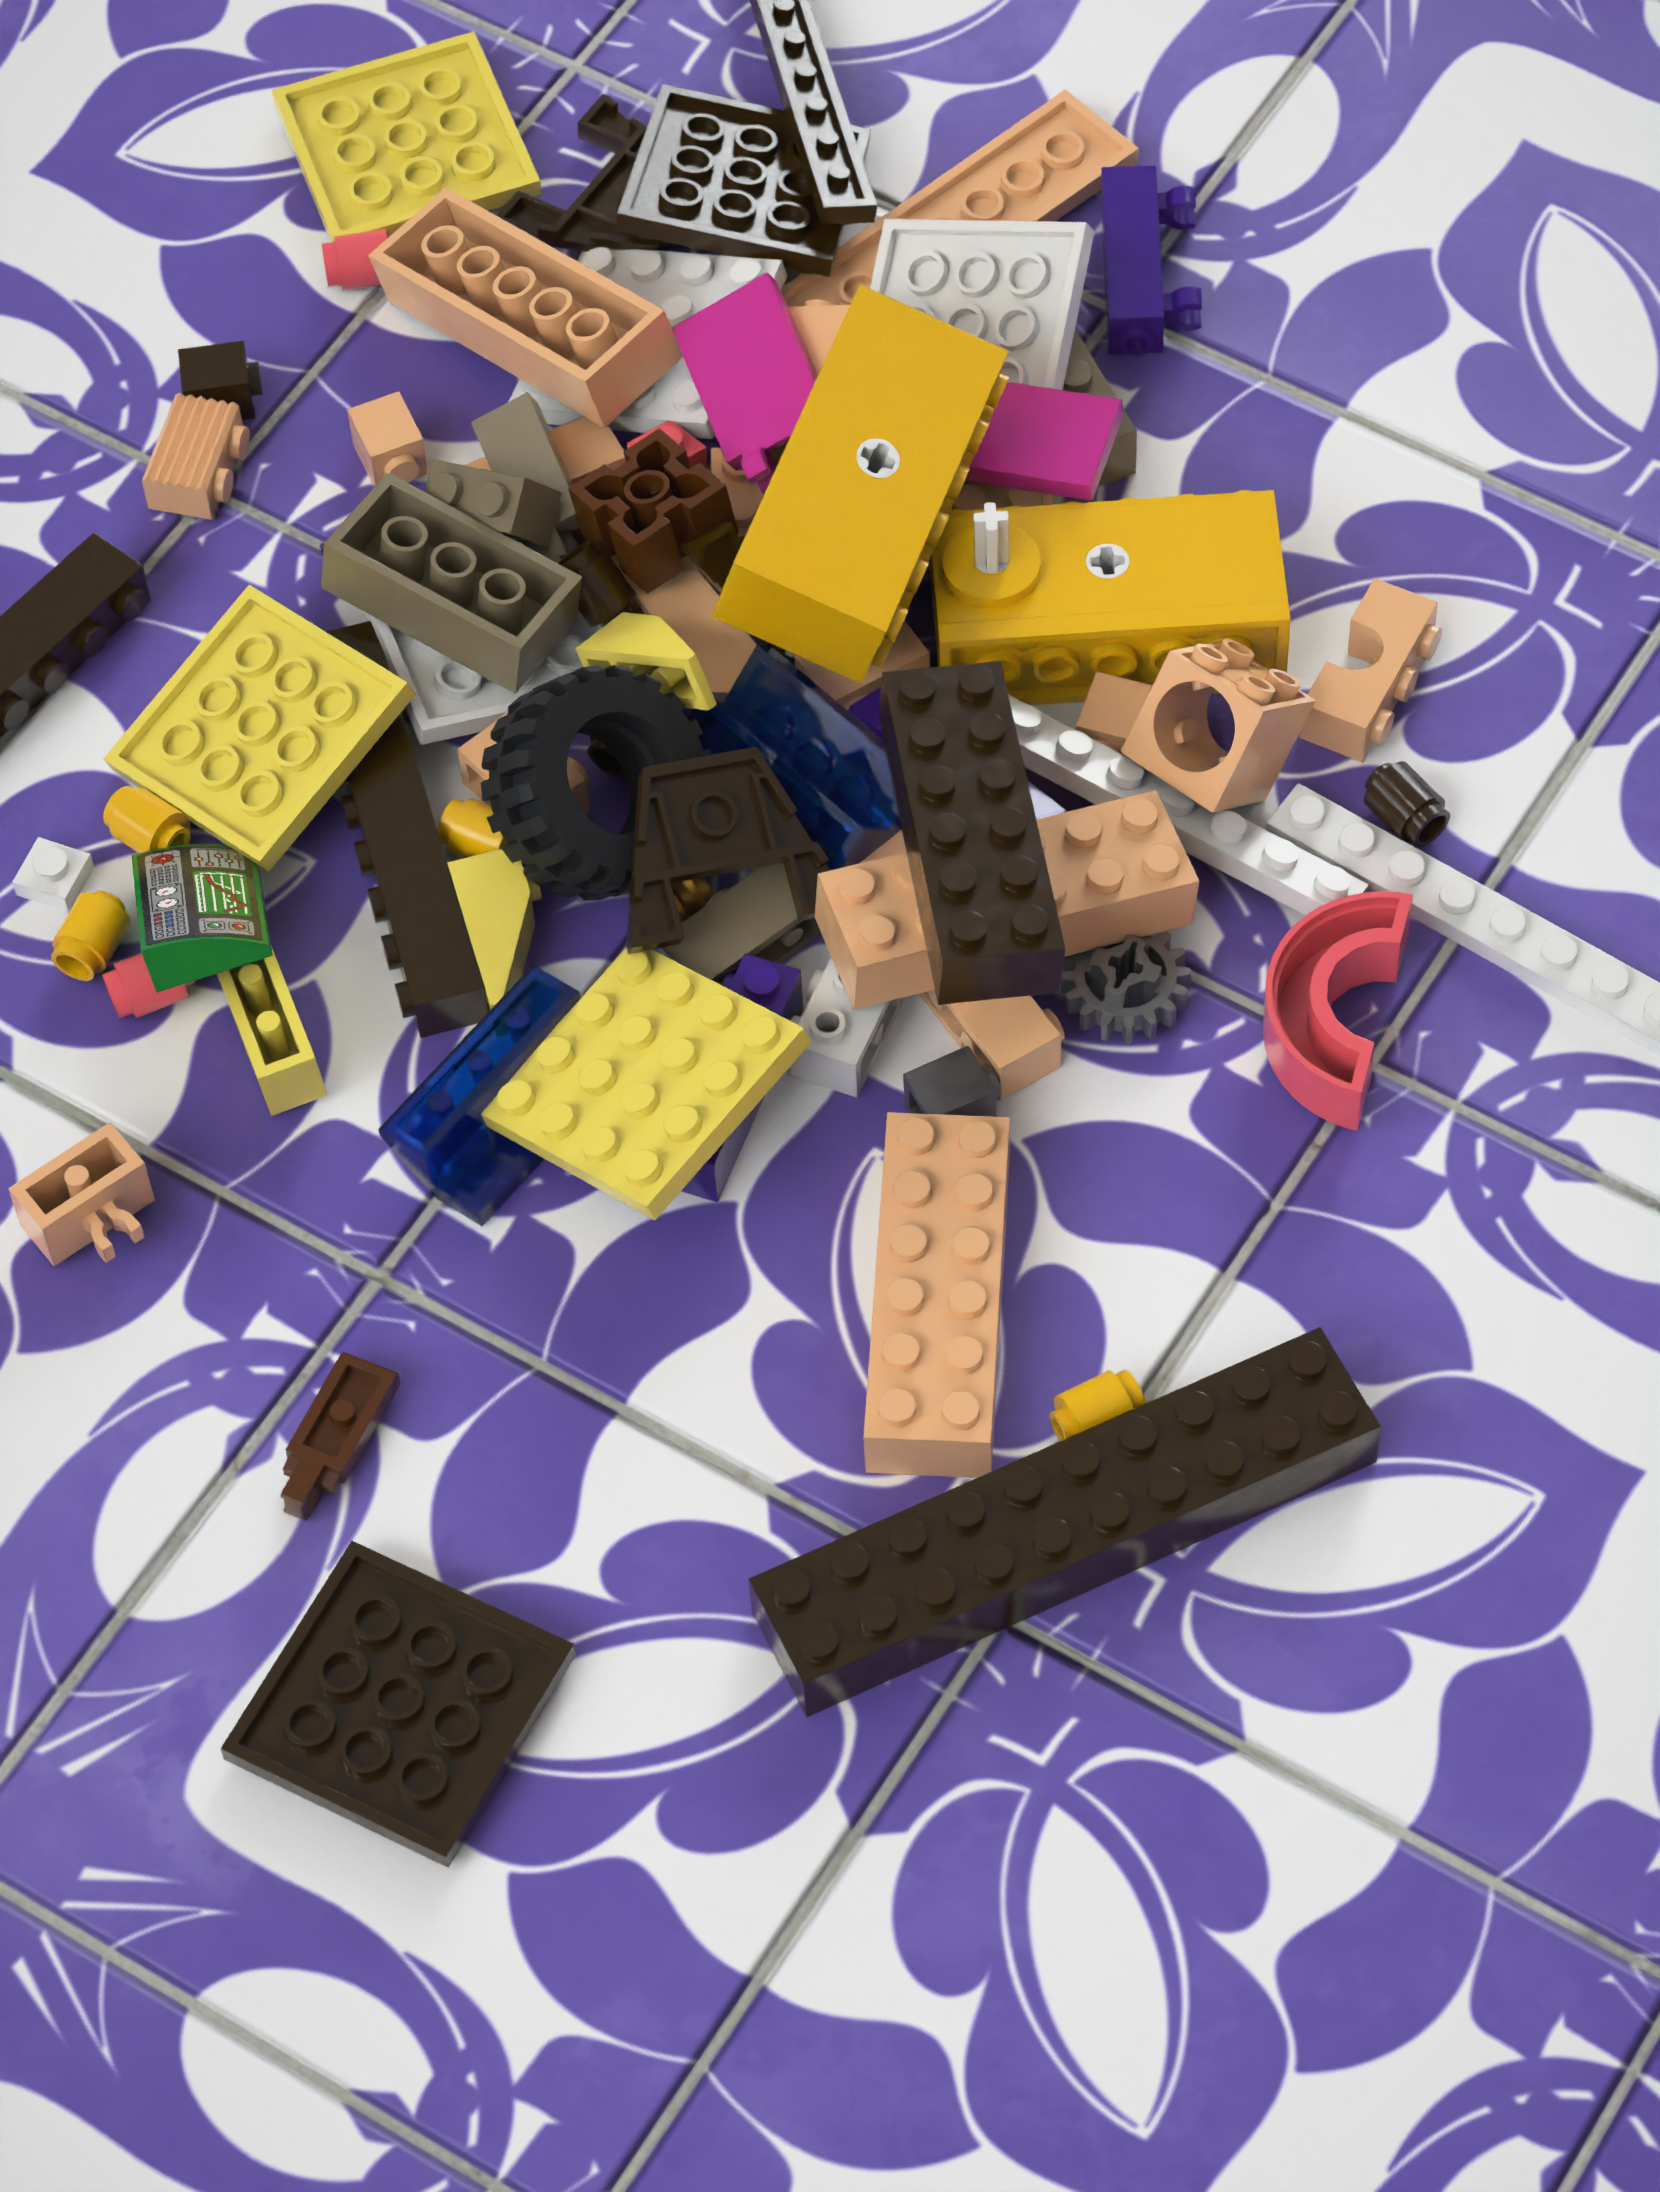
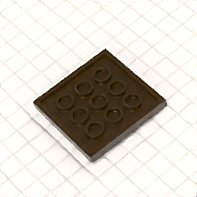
[615,84,871,277]
[220,1541,576,1868]

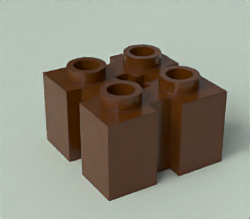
[568,428,739,594]

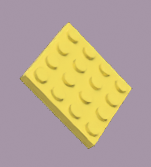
[272,31,542,242]
[103,585,416,873]
[478,947,812,1221]

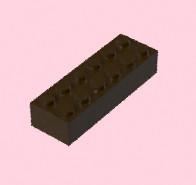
[879,661,1065,1005]

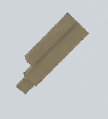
[471,392,580,563]

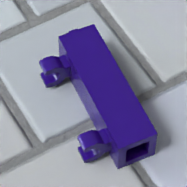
[1101,166,1202,355]

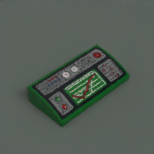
[131,844,273,993]

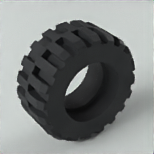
[481,665,711,901]

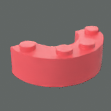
[1263,891,1413,1131]

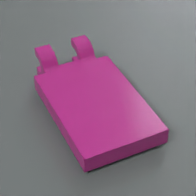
[672,272,817,495]
[965,382,1124,501]

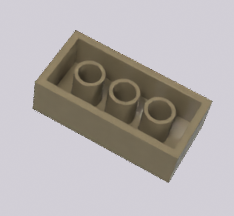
[321,472,582,694]

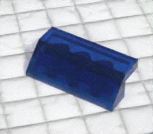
[688,645,902,870]
[378,965,581,1226]

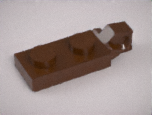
[280,1352,401,1521]

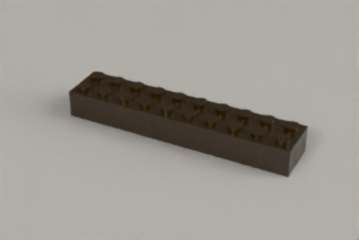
[749,1327,1381,1717]

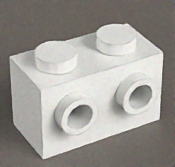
[790,957,903,1098]

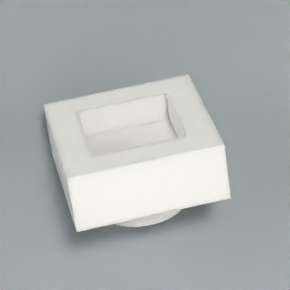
[12,837,94,912]

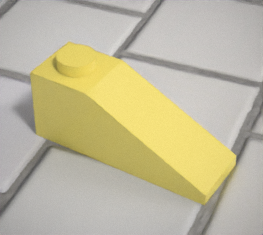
[575,612,717,710]
[447,849,542,1037]

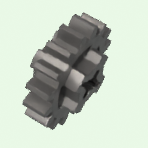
[1060,932,1191,1044]

